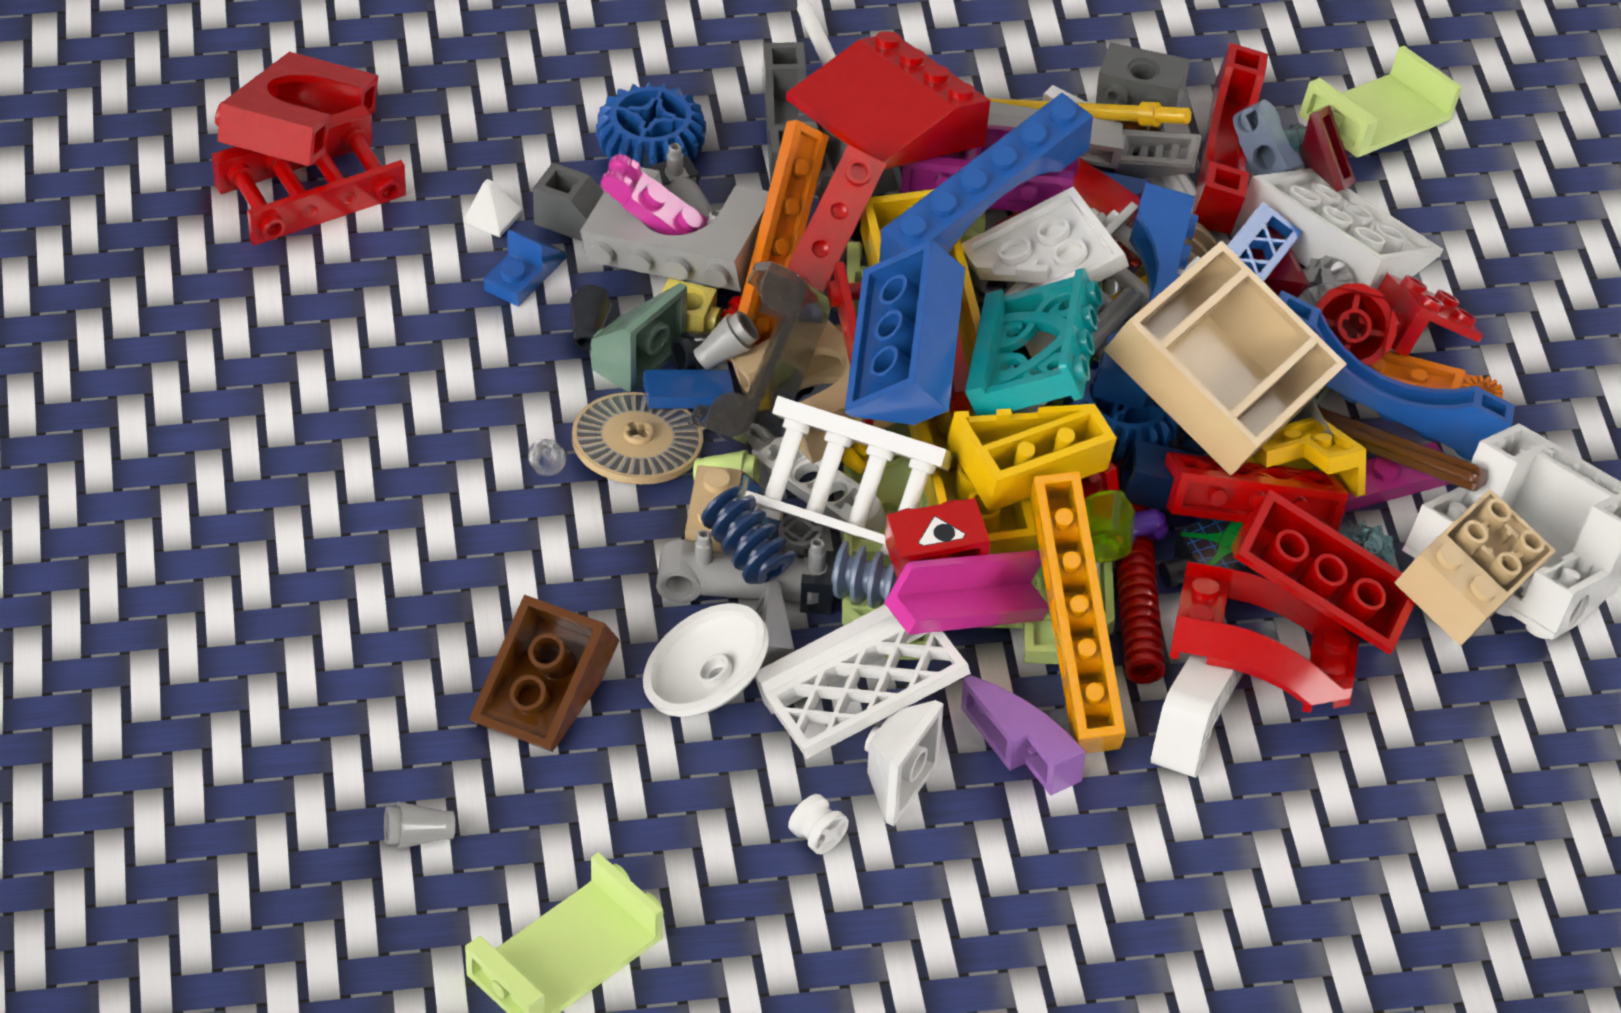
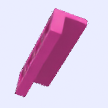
[884,550,1049,635]

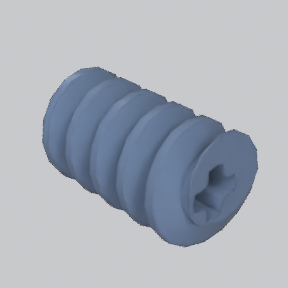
[831,540,897,609]

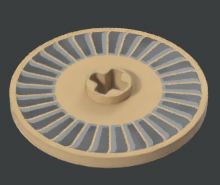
[572,392,703,485]

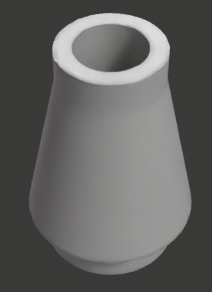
[694,311,760,370]
[384,802,455,849]

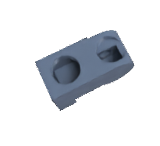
[1233,99,1305,176]

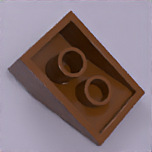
[468,595,620,752]

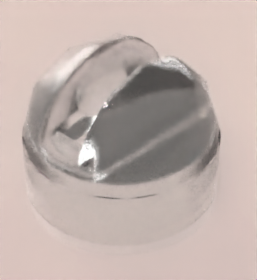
[528,439,566,477]

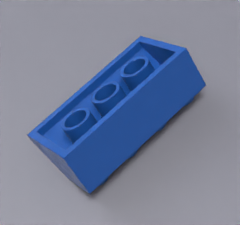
[844,240,965,425]

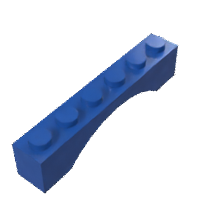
[879,93,1093,263]
[1091,182,1199,410]
[1278,290,1515,461]

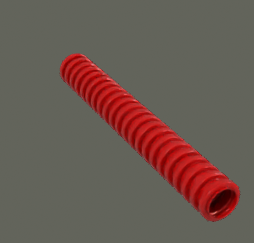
[1110,456,1166,684]

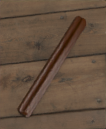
[1317,406,1486,492]

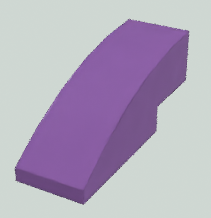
[961,675,1085,796]

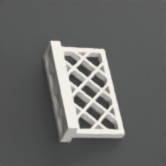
[755,605,971,759]

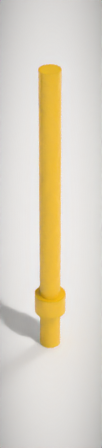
[988,98,1191,127]

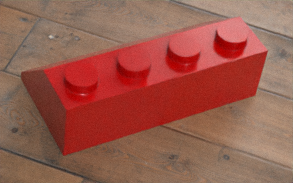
[1231,490,1415,655]

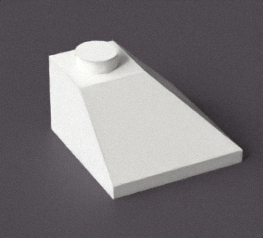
[865,700,944,826]

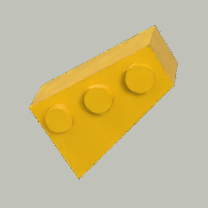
[947,404,1116,512]

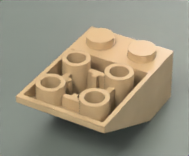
[1395,489,1556,646]

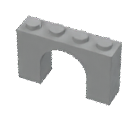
[580,167,769,292]

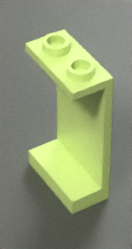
[1299,46,1462,158]
[465,852,663,1013]

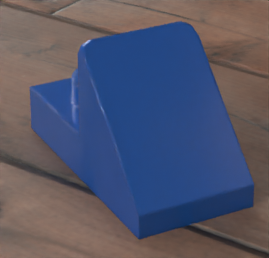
[483,230,567,307]

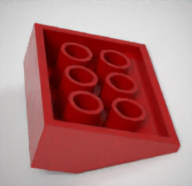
[786,31,991,170]

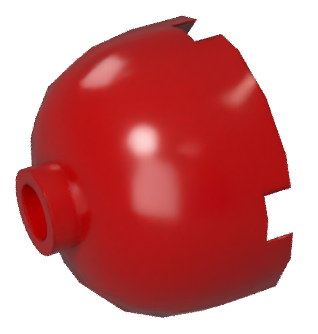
[1315,283,1397,366]

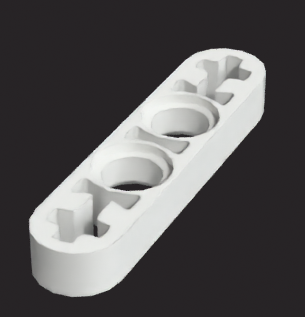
[760,437,886,533]

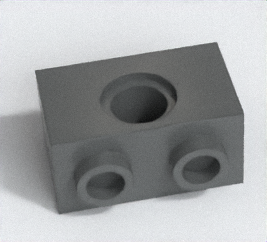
[1096,42,1189,107]

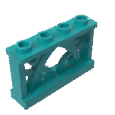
[965,268,1103,416]

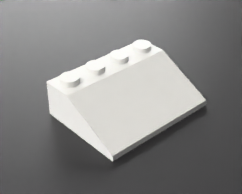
[1236,168,1443,289]

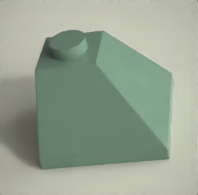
[591,282,687,392]

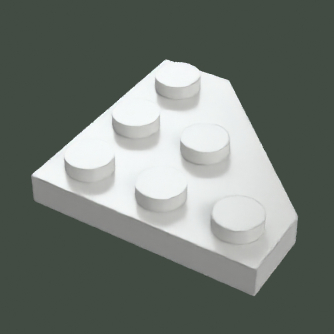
[961,187,1129,283]

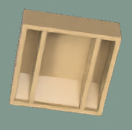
[1103,241,1347,476]

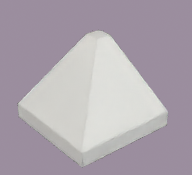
[465,179,523,238]

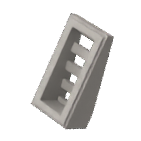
[1115,129,1202,178]
[754,580,795,669]

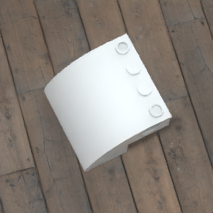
[1402,423,1621,640]

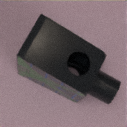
[1159,518,1267,600]

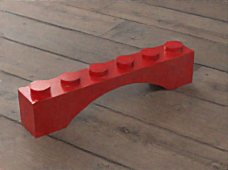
[1192,42,1268,235]

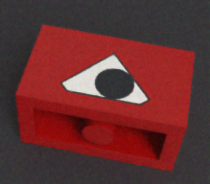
[885,498,990,579]

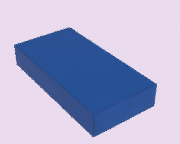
[643,370,735,409]

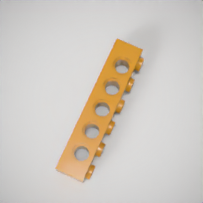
[1030,471,1126,754]

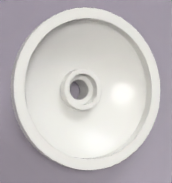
[643,603,769,717]

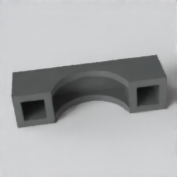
[762,42,806,183]

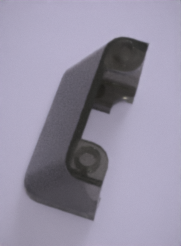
[688,261,831,451]

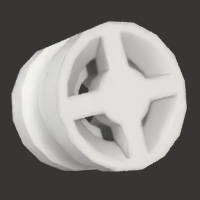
[788,794,849,854]

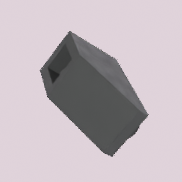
[533,162,604,241]

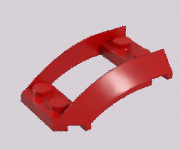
[1169,561,1359,713]

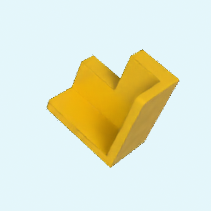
[1246,417,1366,497]

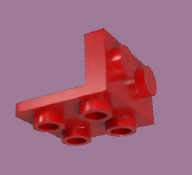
[1377,273,1484,357]

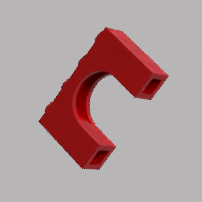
[215,51,379,166]

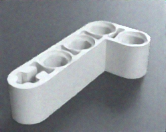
[1151,654,1244,778]

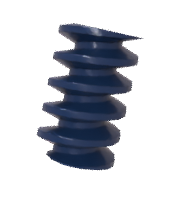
[701,485,797,585]

